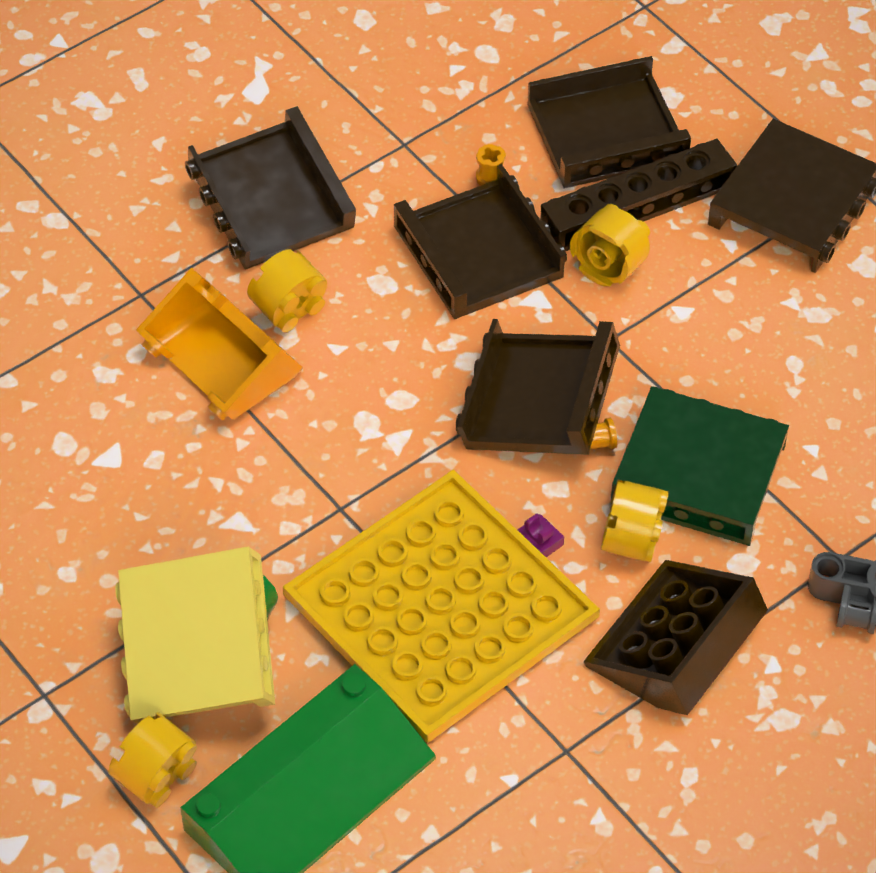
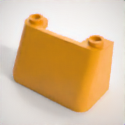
[136,267,303,420]

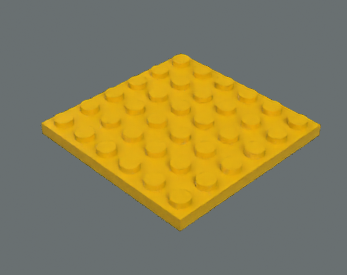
[282,469,600,743]

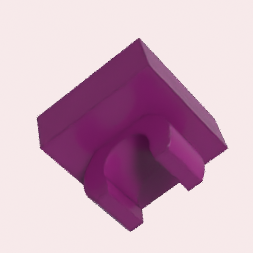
[517,513,565,557]

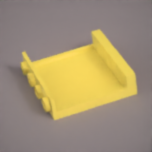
[115,546,275,724]

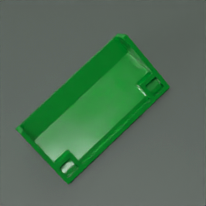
[180,664,436,873]

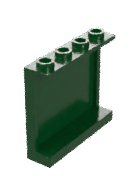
[610,386,789,546]

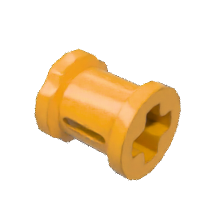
[476,144,506,185]
[581,417,618,455]

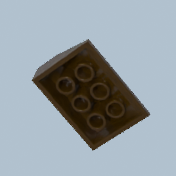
[583,560,768,716]

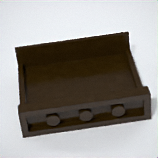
[527,56,691,188]
[185,106,356,270]
[708,118,876,273]
[394,164,567,320]
[456,319,620,455]

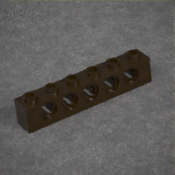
[540,138,737,251]

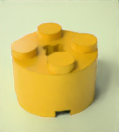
[570,204,650,287]
[247,249,327,333]
[601,480,669,562]
[108,712,197,808]

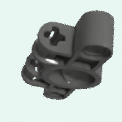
[808,552,876,634]

